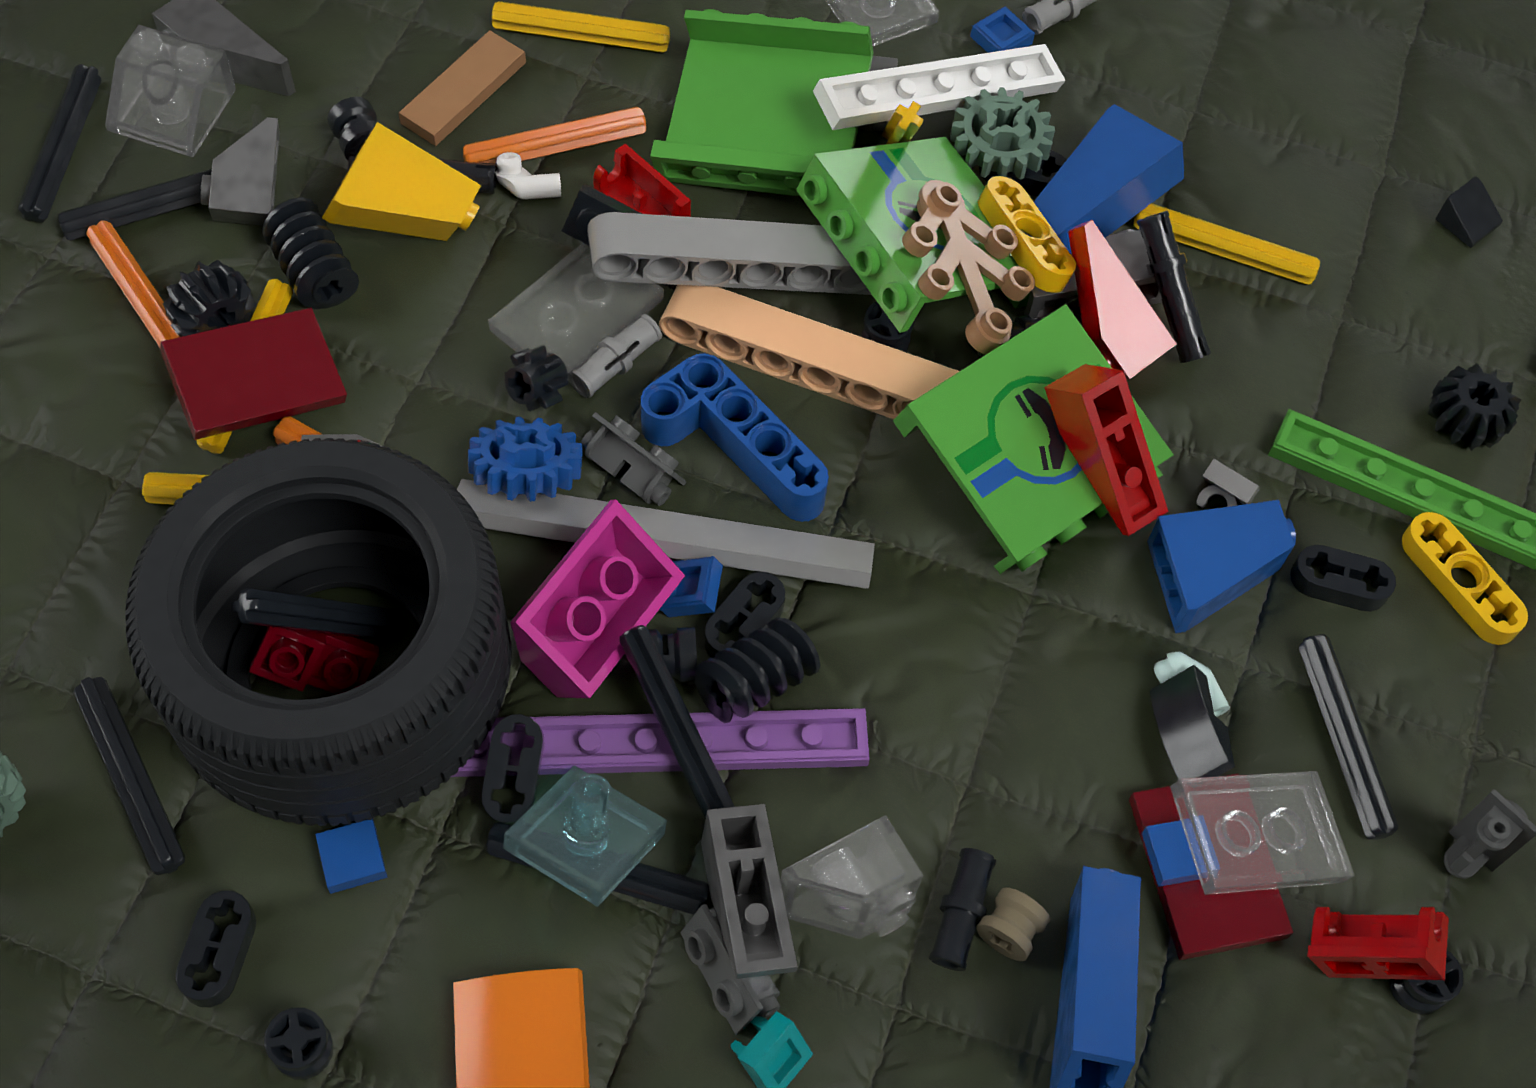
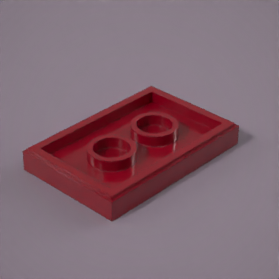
[160,308,347,440]
[1129,773,1293,960]

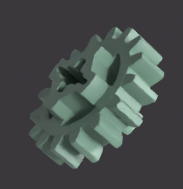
[950,87,1055,179]

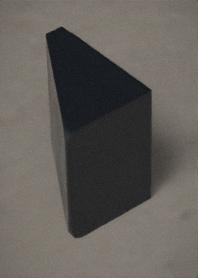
[1435,176,1503,248]

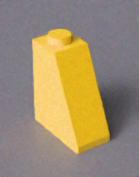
[322,122,481,241]

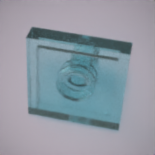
[503,765,667,907]

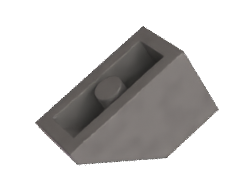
[201,117,280,226]

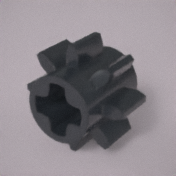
[505,345,569,412]

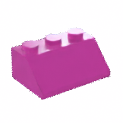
[510,499,685,698]

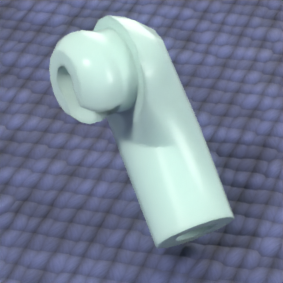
[1154,652,1230,717]

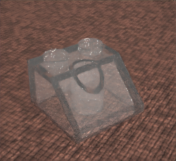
[105,25,236,157]
[780,815,923,939]

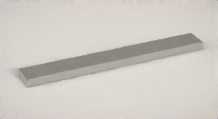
[457,479,875,589]

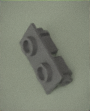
[581,412,687,506]
[1444,789,1536,879]
[680,904,781,1035]

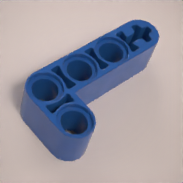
[641,353,829,522]

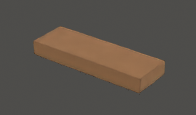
[398,30,526,146]

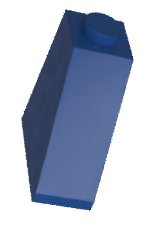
[1147,500,1296,633]

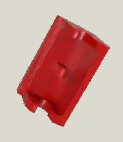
[593,143,691,217]
[1307,907,1449,980]

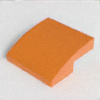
[453,968,590,1088]

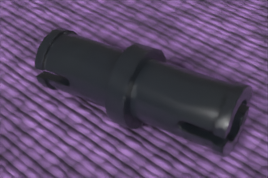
[929,848,997,971]

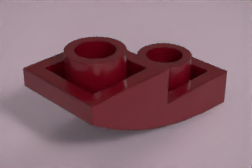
[249,626,379,695]

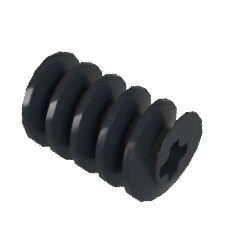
[262,197,359,309]
[695,617,821,723]

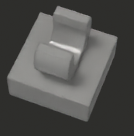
[1197,459,1259,508]

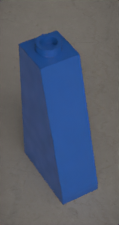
[1026,104,1184,255]
[1049,866,1141,1088]

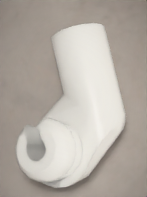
[495,152,561,200]

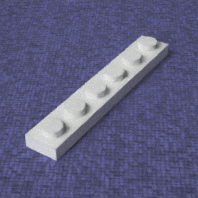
[813,44,1065,130]

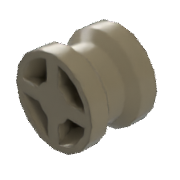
[976,887,1050,961]

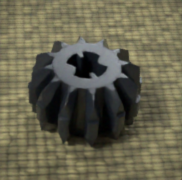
[162,259,257,337]
[1428,363,1521,451]

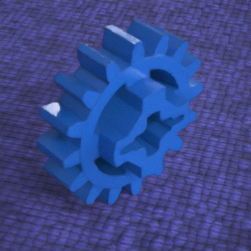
[468,417,583,502]

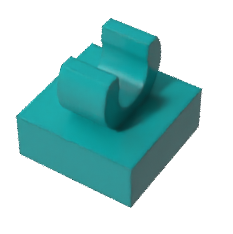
[731,1011,813,1088]

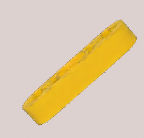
[978,176,1076,293]
[1402,512,1528,645]

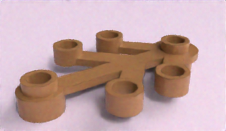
[902,180,1035,354]

